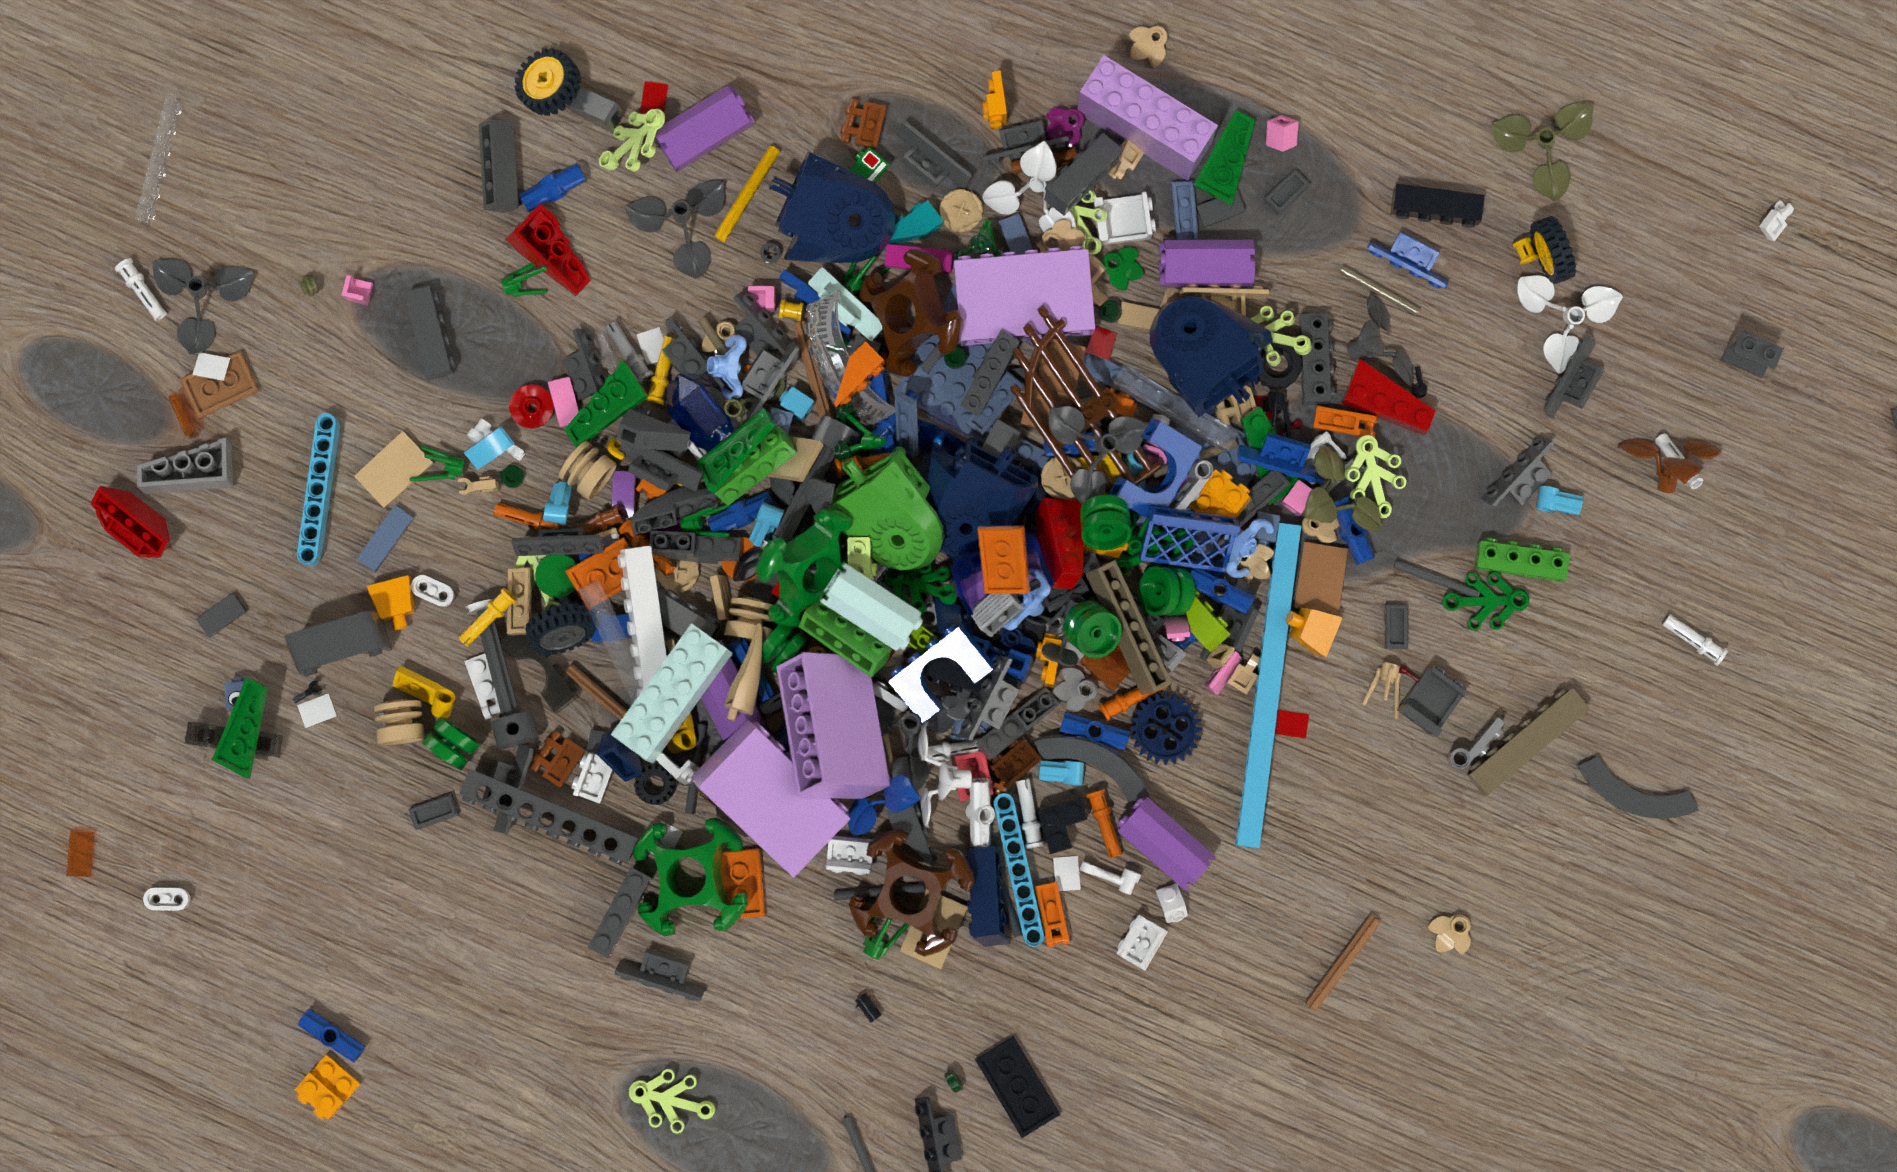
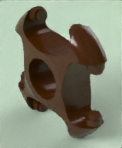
[858,249,964,377]
[849,829,975,957]

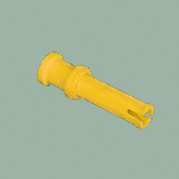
[645,336,676,405]
[458,587,517,647]

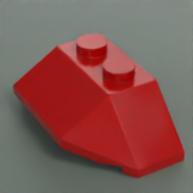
[90,486,170,558]

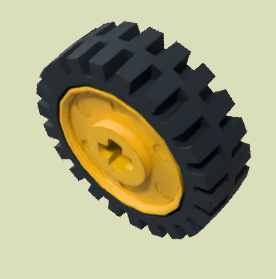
[514,48,581,116]
[1530,216,1576,284]

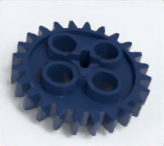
[1129,692,1202,766]

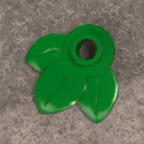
[1102,247,1144,291]

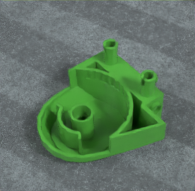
[829,447,944,570]

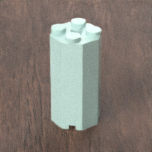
[819,562,923,651]

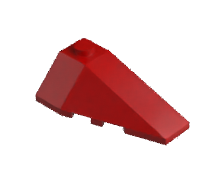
[505,203,591,296]

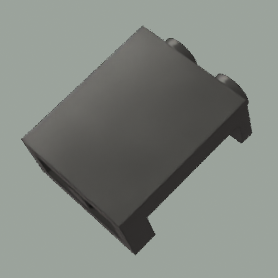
[1720,331,1784,378]
[1397,666,1468,737]

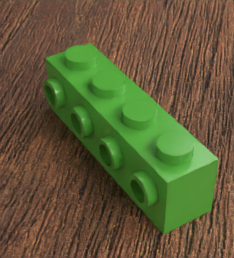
[714,425,797,506]
[1474,538,1570,582]
[799,600,892,678]

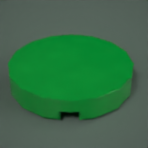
[535,555,577,598]

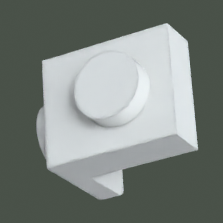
[1156,884,1188,923]

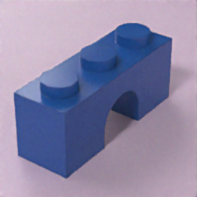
[971,635,1033,684]

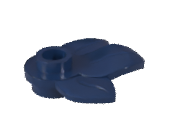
[995,629,1037,655]

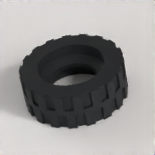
[1258,342,1302,390]

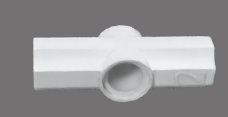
[966,778,995,848]

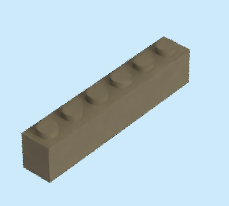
[1085,560,1172,695]
[1467,688,1590,796]

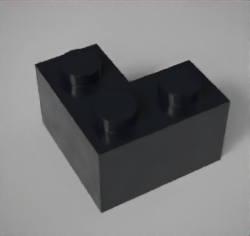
[1037,798,1087,855]

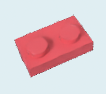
[951,751,994,802]

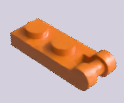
[1313,406,1378,437]
[1035,882,1070,949]

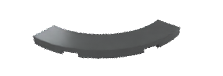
[1035,735,1151,802]
[1577,756,1699,819]

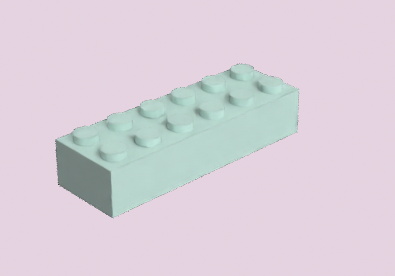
[611,623,733,764]

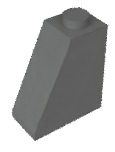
[565,87,624,134]

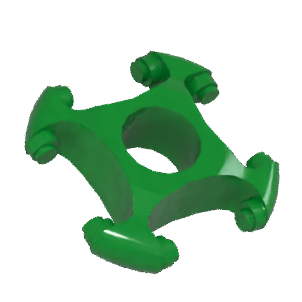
[755,508,852,627]
[633,817,748,936]

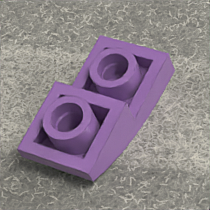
[612,470,637,518]

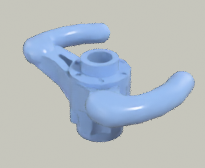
[707,335,747,400]
[1224,519,1274,578]
[1003,567,1051,630]

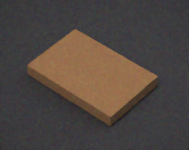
[180,351,260,419]
[1294,542,1348,615]

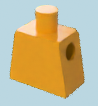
[367,575,415,631]
[1285,608,1342,657]

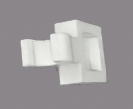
[1759,200,1794,242]

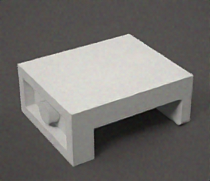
[1093,192,1156,245]
[656,751,699,786]

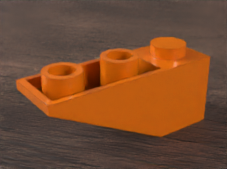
[834,341,885,409]

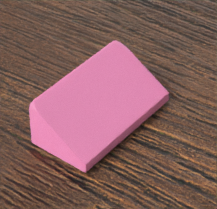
[1204,651,1243,695]

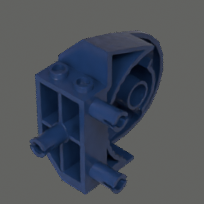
[769,152,895,263]
[1149,296,1273,418]
[926,437,1038,561]

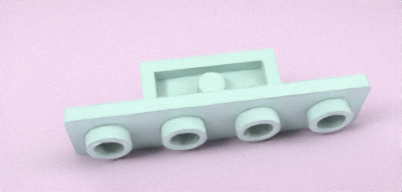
[808,268,883,341]

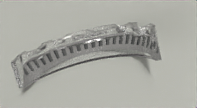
[804,290,895,426]

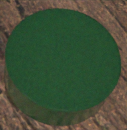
[1099,300,1122,323]
[944,346,966,369]
[501,465,524,488]
[944,1069,963,1093]

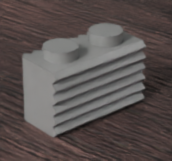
[969,594,1024,637]

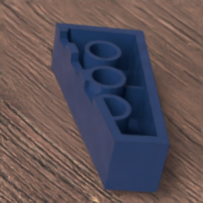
[966,846,1011,947]

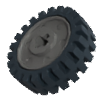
[525,603,595,655]

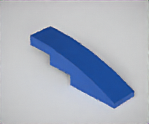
[779,270,851,338]

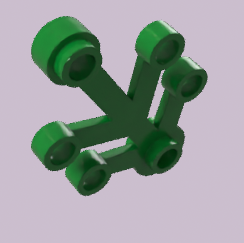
[1113,527,1195,575]
[885,564,957,615]
[1442,572,1530,631]

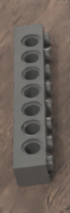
[459,769,638,865]

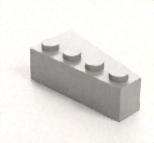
[137,437,233,494]

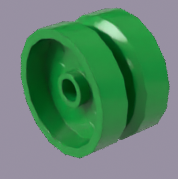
[1080,495,1131,551]
[1139,566,1195,616]
[1063,601,1122,659]
[762,624,810,675]
[421,717,480,770]

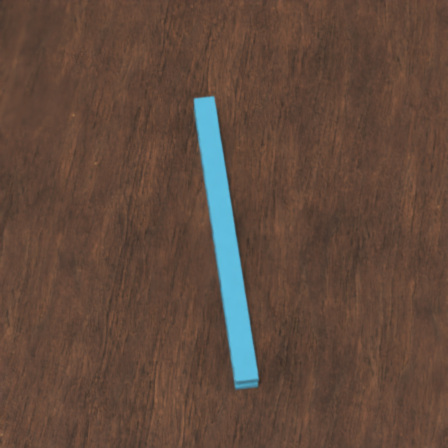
[1235,523,1301,849]

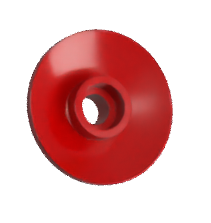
[509,384,554,429]

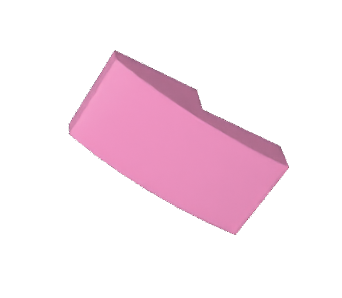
[547,376,579,427]
[1163,613,1190,641]

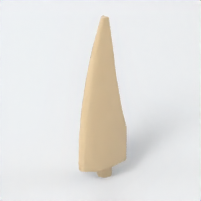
[724,623,762,721]

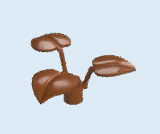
[1617,438,1722,493]

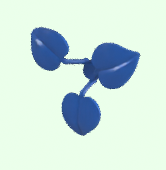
[848,745,921,837]

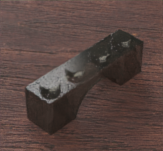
[501,635,578,713]
[184,721,283,758]

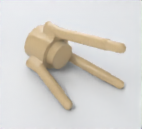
[1362,662,1401,719]

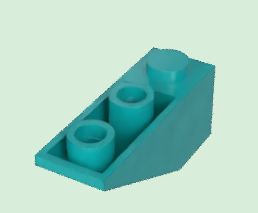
[888,200,944,245]

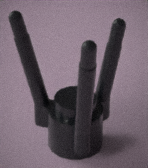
[1262,392,1292,439]

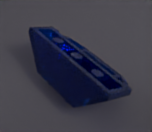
[667,374,734,451]

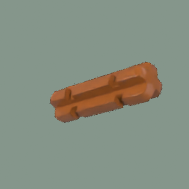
[993,780,1007,795]

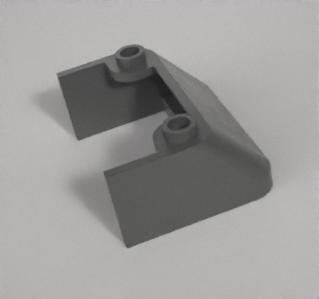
[284,611,392,676]

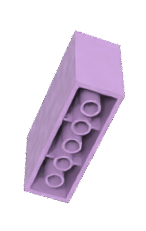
[1077,55,1218,181]
[954,246,1095,346]
[776,652,890,799]
[691,719,850,878]

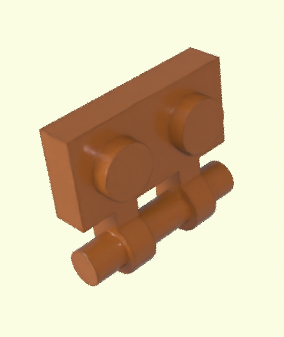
[840,99,887,150]
[530,730,586,788]

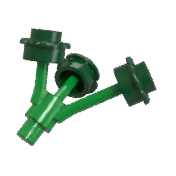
[952,220,1005,264]
[835,403,886,462]

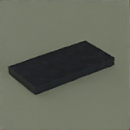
[975,1036,1061,1138]

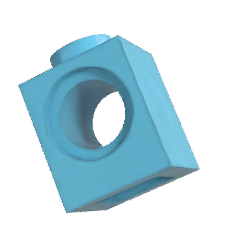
[779,386,815,422]

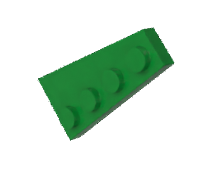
[1193,110,1255,207]
[564,360,649,448]
[1240,406,1305,505]
[696,408,776,494]
[212,677,268,779]

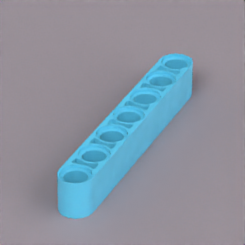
[297,413,340,567]
[994,793,1044,947]

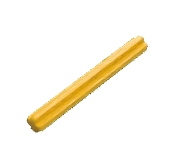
[714,145,780,242]

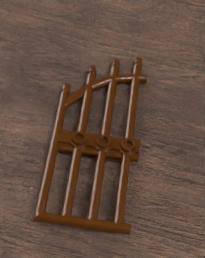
[1010,305,1162,494]

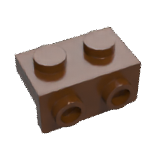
[991,738,1042,788]

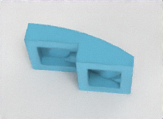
[464,426,515,470]

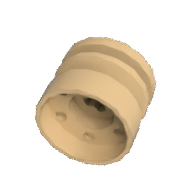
[558,441,617,501]
[724,597,773,644]
[373,699,425,746]

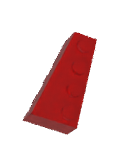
[1341,359,1436,435]
[1034,498,1084,589]

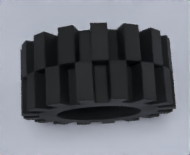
[634,764,676,805]

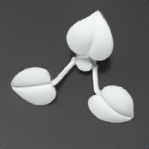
[983,141,1076,239]
[1517,275,1623,373]
[918,721,972,828]

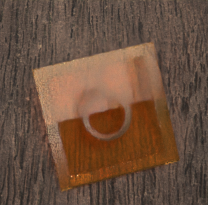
[1079,645,1131,693]

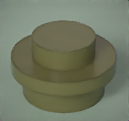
[299,275,318,297]

